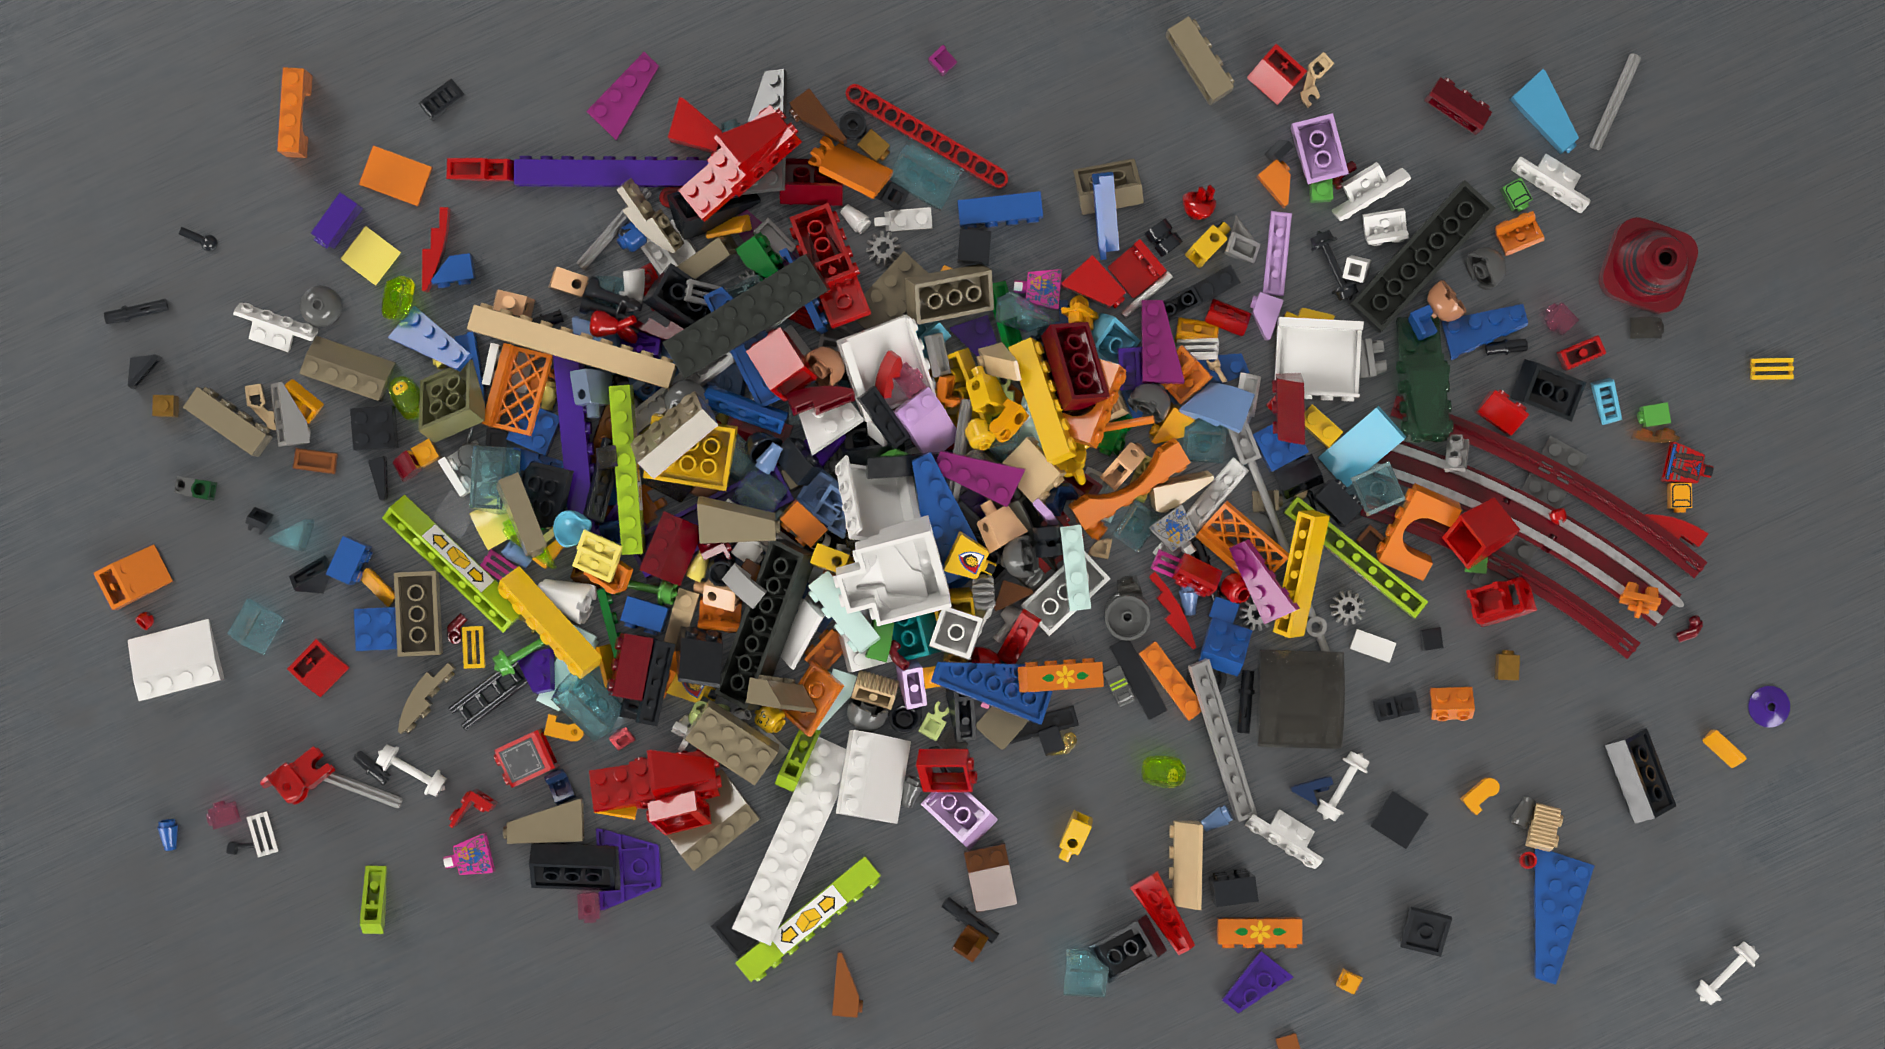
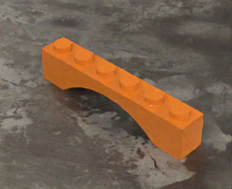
[1068,438,1191,530]

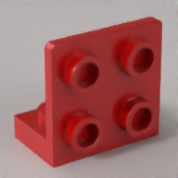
[1108,239,1167,299]
[449,788,498,828]

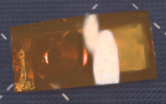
[1631,427,1680,444]

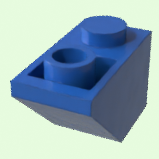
[431,253,476,288]

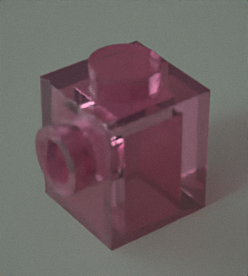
[1544,302,1579,335]
[893,362,926,399]
[206,800,241,830]
[577,892,601,923]

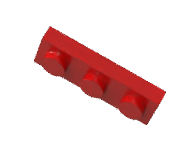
[997,609,1042,664]

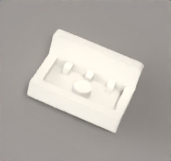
[1362,208,1409,246]

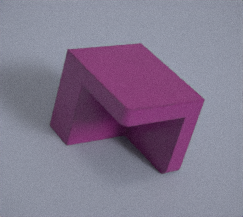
[928,44,958,77]

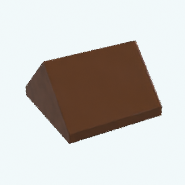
[994,580,1033,612]

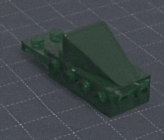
[1396,317,1453,443]

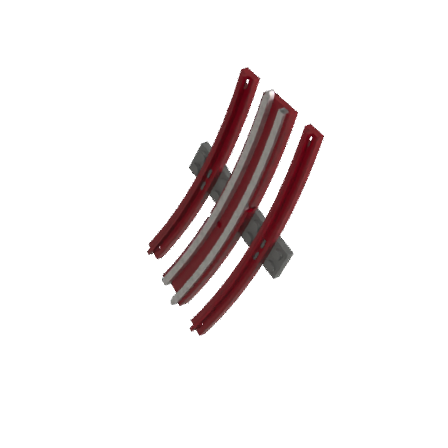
[1359,396,1708,659]

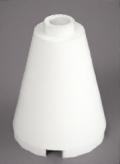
[538,579,597,625]

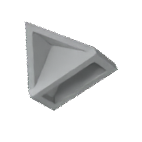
[1223,215,1261,264]

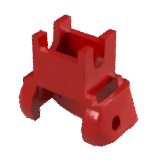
[1466,577,1537,627]
[260,746,336,805]

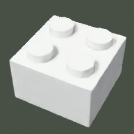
[929,608,984,660]

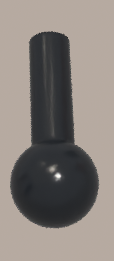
[178,227,218,251]

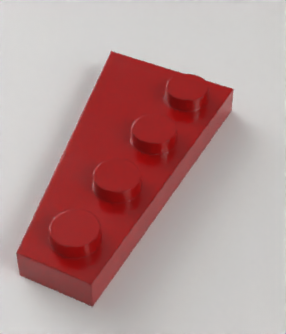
[1130,871,1195,955]

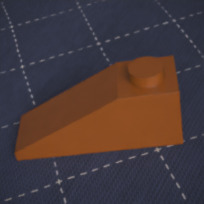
[832,951,863,1018]

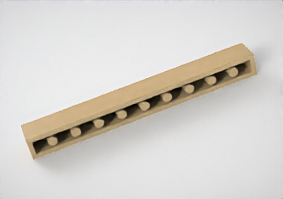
[467,303,677,389]

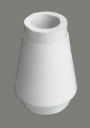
[840,204,871,234]

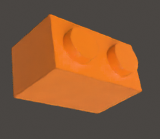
[779,499,828,548]

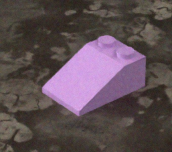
[1291,113,1349,184]
[893,387,957,453]
[921,792,998,850]

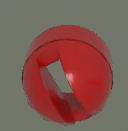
[1548,508,1567,525]
[135,612,154,630]
[1519,852,1537,869]

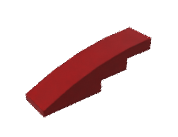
[422,207,451,292]
[1148,571,1196,650]

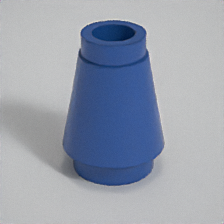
[157,819,178,851]

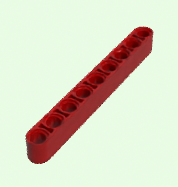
[846,84,1008,189]

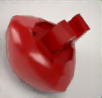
[1182,185,1216,220]

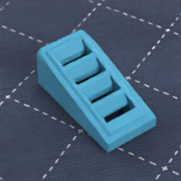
[1591,378,1622,425]

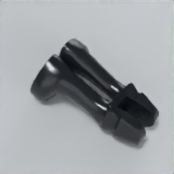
[579,276,643,324]

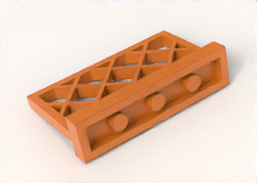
[482,343,553,437]
[1195,501,1289,575]

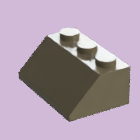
[1073,159,1144,215]
[746,675,817,713]

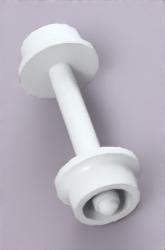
[376,744,447,797]
[1317,751,1369,821]
[1695,941,1760,1005]

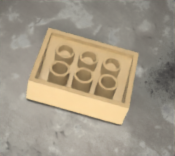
[1168,820,1203,910]

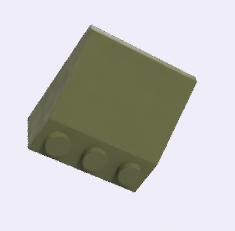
[419,359,485,443]

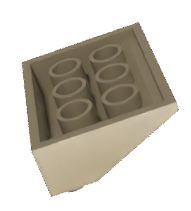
[667,769,761,871]

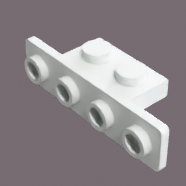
[1511,154,1591,213]
[1332,162,1411,221]
[233,303,319,352]
[1245,809,1323,869]

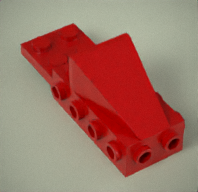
[678,105,802,222]
[789,203,871,329]
[589,749,722,813]

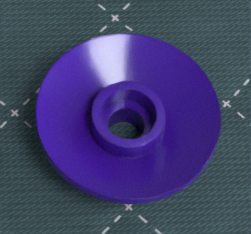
[1748,686,1790,728]

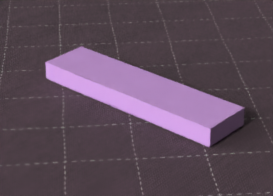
[1263,211,1292,296]

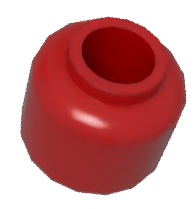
[1221,573,1250,604]

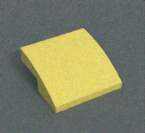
[340,226,401,286]
[469,497,517,550]
[572,529,623,583]

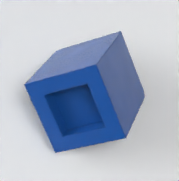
[1408,304,1437,341]
[1208,597,1240,624]

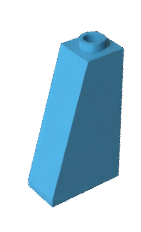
[1509,69,1579,154]

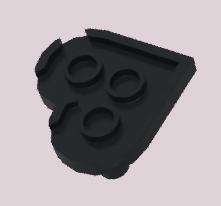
[519,462,574,529]

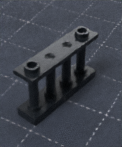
[619,635,675,727]

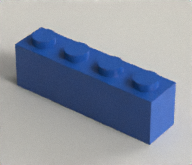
[957,191,1043,229]

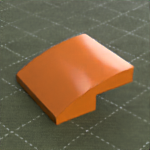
[1161,345,1213,406]

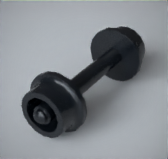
[1310,230,1358,301]

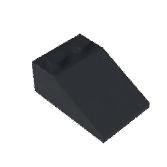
[1510,359,1587,422]
[676,626,723,688]
[1088,914,1167,983]

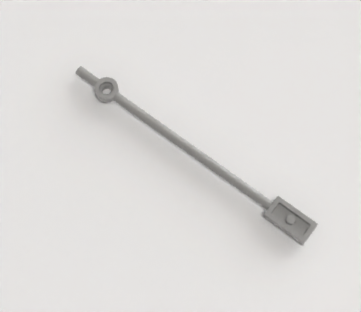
[1226,419,1331,657]

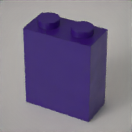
[311,192,363,249]

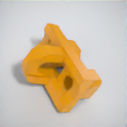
[1061,295,1099,330]

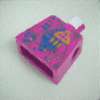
[1014,269,1062,311]
[443,832,495,875]

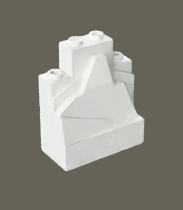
[833,515,952,626]

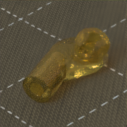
[1050,732,1077,756]

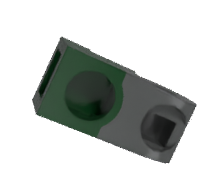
[173,476,218,501]

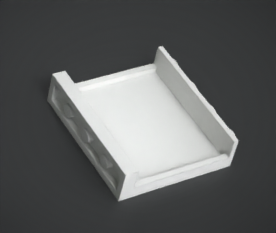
[836,315,936,422]
[1274,317,1364,402]
[835,455,921,541]

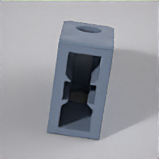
[570,369,612,418]

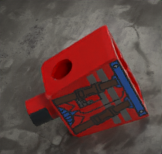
[1661,442,1714,484]

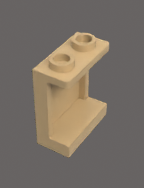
[1002,436,1067,503]

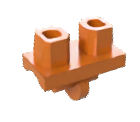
[1619,582,1661,619]

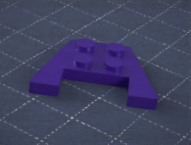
[596,828,662,910]

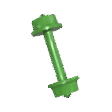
[614,580,678,606]
[492,639,553,677]

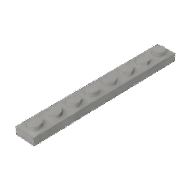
[1188,659,1257,822]

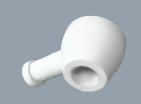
[993,605,1022,643]

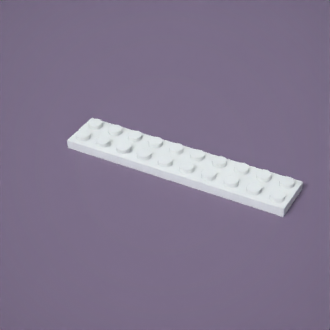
[732,737,846,946]

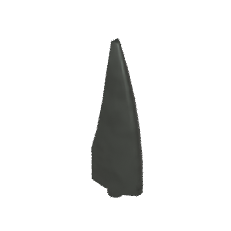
[1008,488,1058,572]

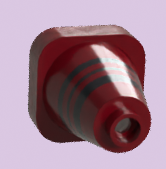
[1599,217,1698,314]

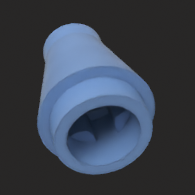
[755,442,783,475]
[501,539,532,568]
[1179,586,1199,616]
[1201,805,1233,832]

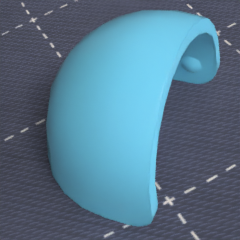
[553,510,592,547]

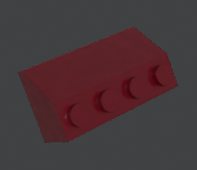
[1041,322,1110,411]

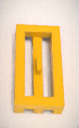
[1750,358,1794,380]
[462,626,486,669]

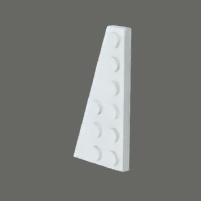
[784,325,863,456]

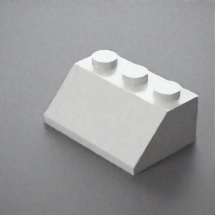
[780,594,825,670]

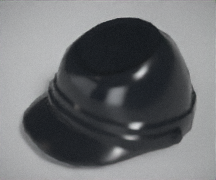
[745,432,783,464]
[888,695,922,734]

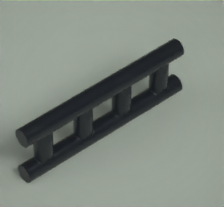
[448,661,528,731]

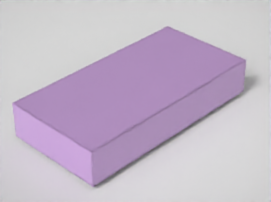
[1033,498,1059,525]

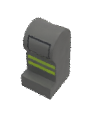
[1103,665,1135,707]

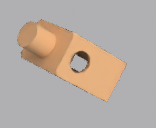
[548,267,589,298]
[492,290,535,318]
[1100,442,1146,491]
[977,500,1028,553]
[693,578,741,611]

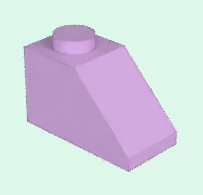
[1250,292,1284,341]
[896,659,927,710]

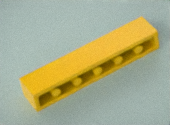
[1008,337,1077,465]
[1273,510,1330,638]
[497,566,602,679]

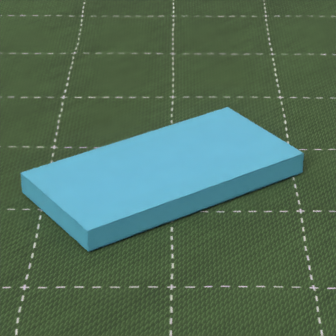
[1318,406,1406,487]

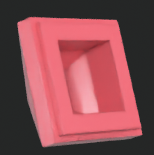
[609,727,636,751]

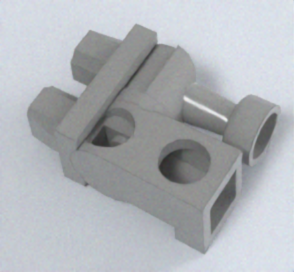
[1359,338,1387,379]

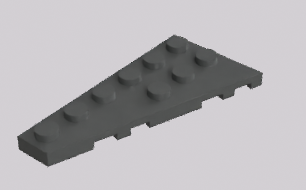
[735,69,787,196]

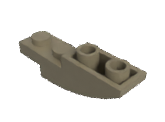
[616,178,684,253]
[398,662,456,734]

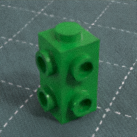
[1097,414,1133,457]

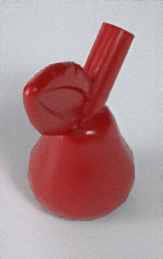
[589,310,637,344]

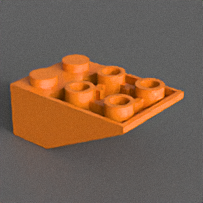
[93,544,173,610]

